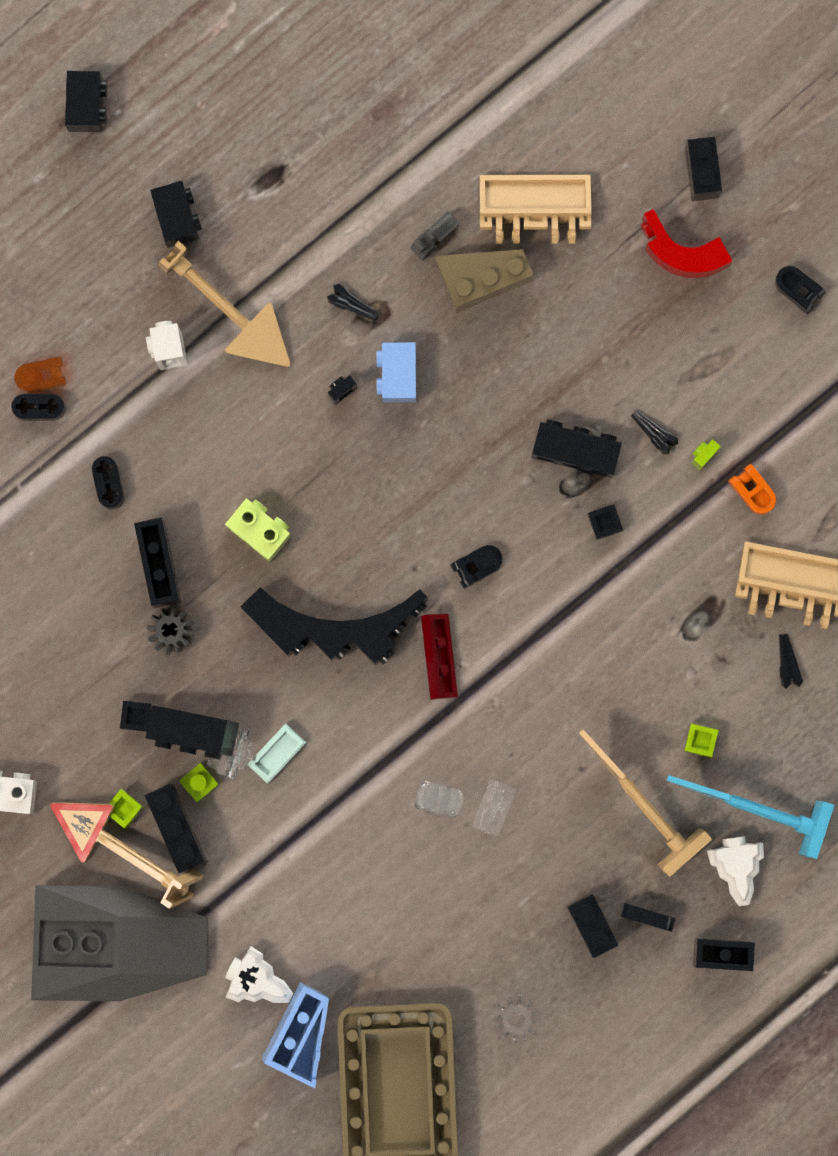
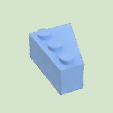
[261,982,329,1088]

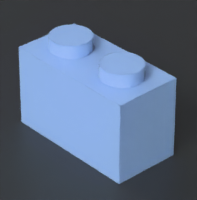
[377,342,416,402]

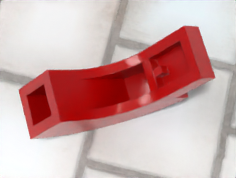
[640,209,732,278]

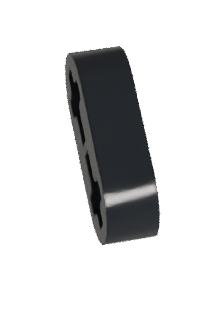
[11,394,66,421]
[92,456,124,509]
[621,903,676,932]

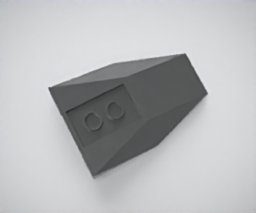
[31,885,209,1001]

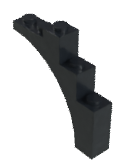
[240,587,428,666]

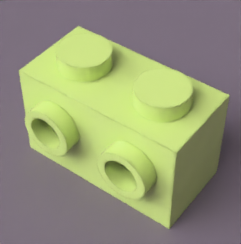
[225,498,291,562]

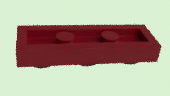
[421,614,458,700]

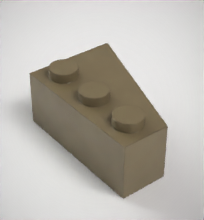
[435,249,534,313]

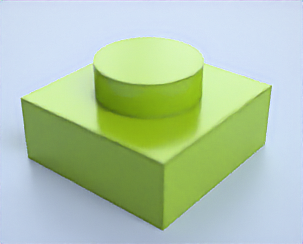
[692,439,721,471]
[684,723,718,758]
[179,763,219,803]
[109,789,144,829]

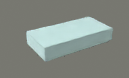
[247,723,306,784]

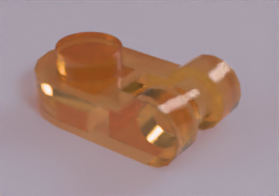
[14,357,66,392]

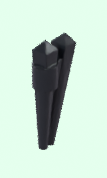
[327,284,379,321]
[631,410,678,454]
[779,634,803,689]

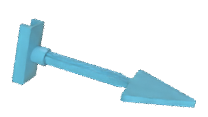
[667,775,834,859]

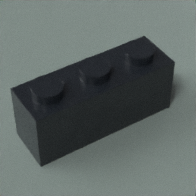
[531,419,622,478]
[134,517,182,609]
[145,705,239,760]
[144,784,207,874]

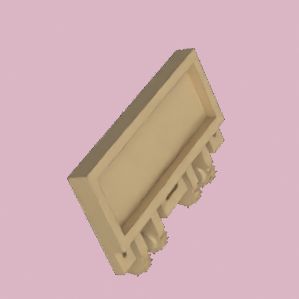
[480,175,591,244]
[735,542,838,629]

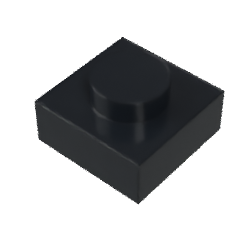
[328,375,357,405]
[587,504,623,540]
[120,701,152,732]

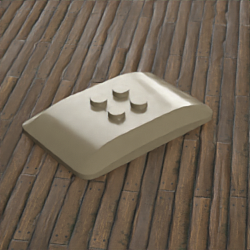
[338,1003,458,1156]

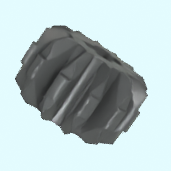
[147,607,195,655]

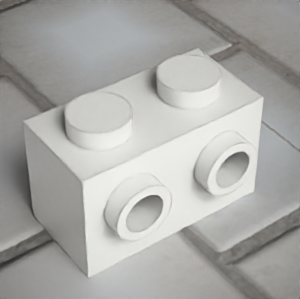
[146,321,188,370]
[0,771,37,814]

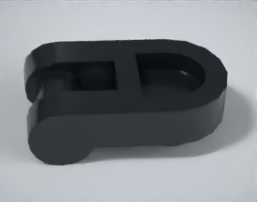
[775,266,826,314]
[450,545,502,589]

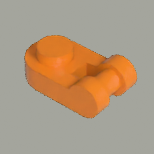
[728,464,776,515]

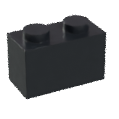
[65,71,108,132]
[685,136,722,201]
[150,181,202,248]
[566,894,619,958]
[693,938,755,971]

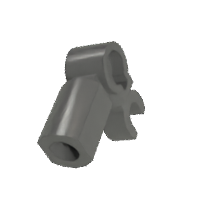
[410,211,459,261]

